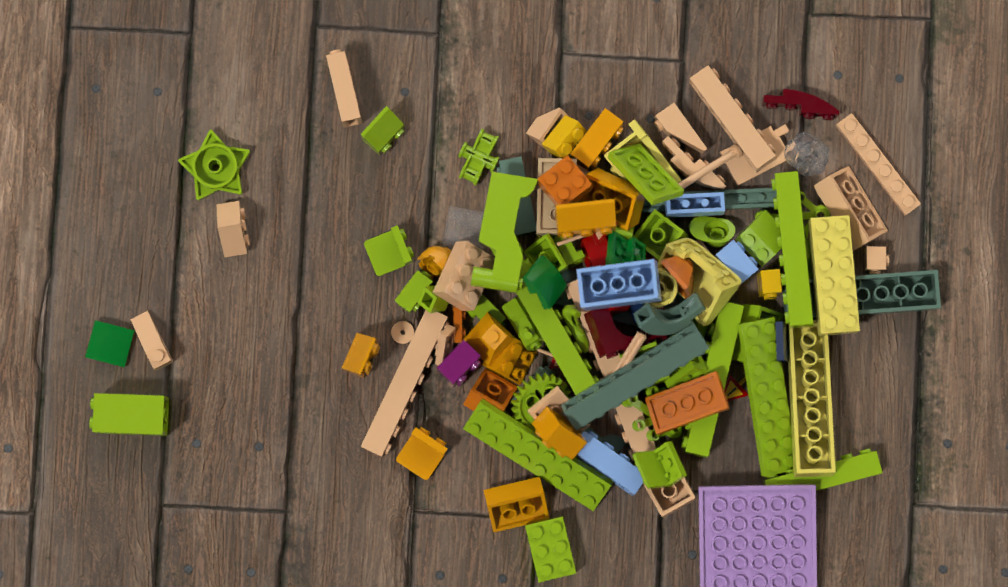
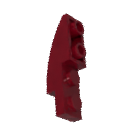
[761,88,839,121]

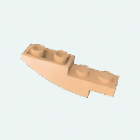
[661,136,726,190]

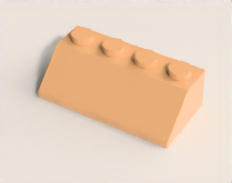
[814,166,888,251]

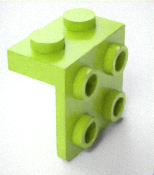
[364,225,414,276]
[633,441,687,489]

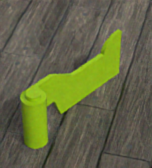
[471,172,537,293]

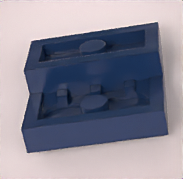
[775,321,789,363]

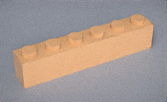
[689,65,776,173]

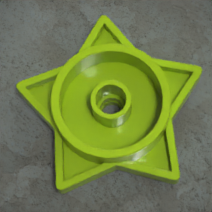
[178,130,250,201]

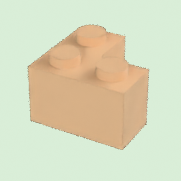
[216,201,250,257]

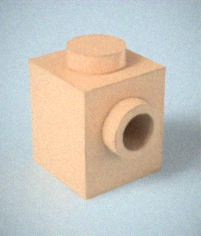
[864,246,889,275]

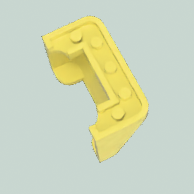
[658,238,741,326]

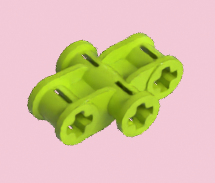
[458,129,500,186]

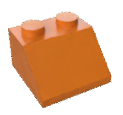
[463,368,517,412]

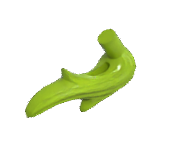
[561,304,589,353]

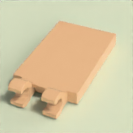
[720,124,798,186]

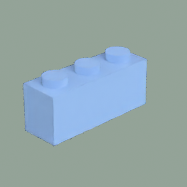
[665,192,725,218]

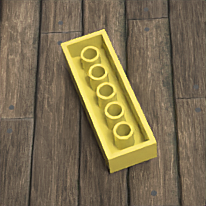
[808,215,860,336]

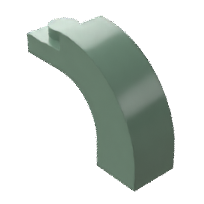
[633,293,706,336]

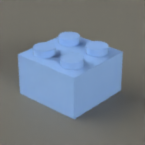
[715,240,758,285]

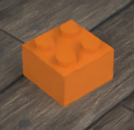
[537,155,592,206]

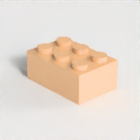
[433,241,495,311]

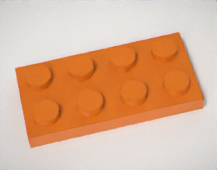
[645,371,730,435]

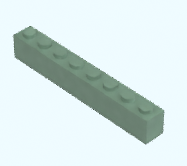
[561,323,709,430]

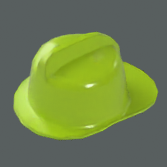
[689,216,736,248]

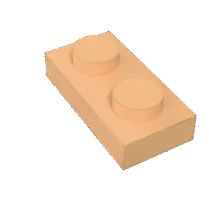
[435,325,456,366]

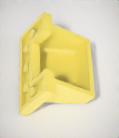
[604,119,683,183]

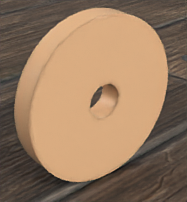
[391,321,414,344]

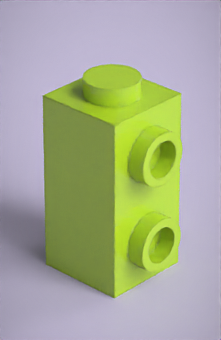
[394,270,433,314]
[466,294,506,326]

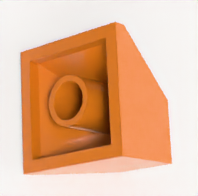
[661,256,695,299]

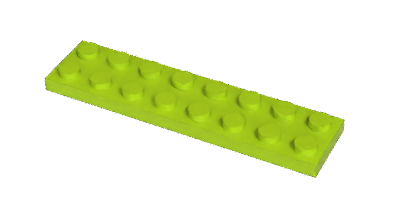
[737,317,793,477]
[463,399,613,511]

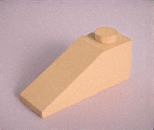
[654,103,707,154]
[130,311,174,371]

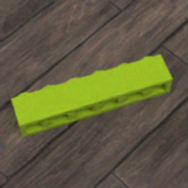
[763,448,883,491]

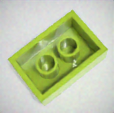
[525,517,576,583]

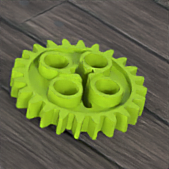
[511,372,573,431]

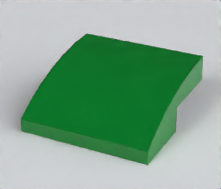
[606,231,647,265]
[523,255,567,309]
[85,320,135,368]

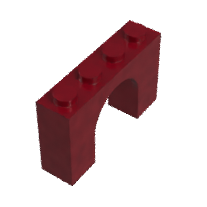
[584,303,668,359]

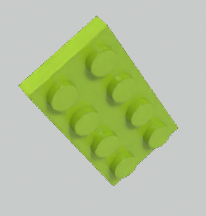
[608,143,684,205]

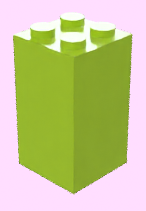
[89,393,169,436]

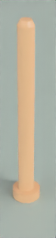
[678,145,742,189]

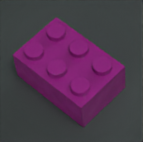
[437,340,481,387]

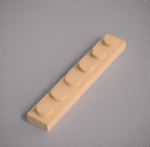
[836,113,921,216]

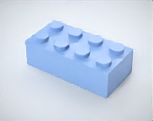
[577,259,662,311]
[576,430,643,496]

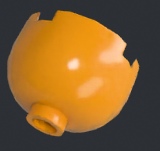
[417,246,451,279]

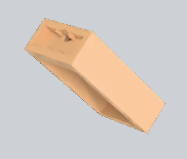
[326,50,362,128]

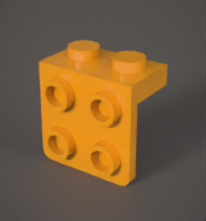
[396,427,448,480]

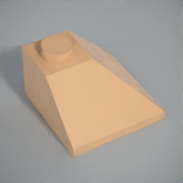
[526,108,570,148]

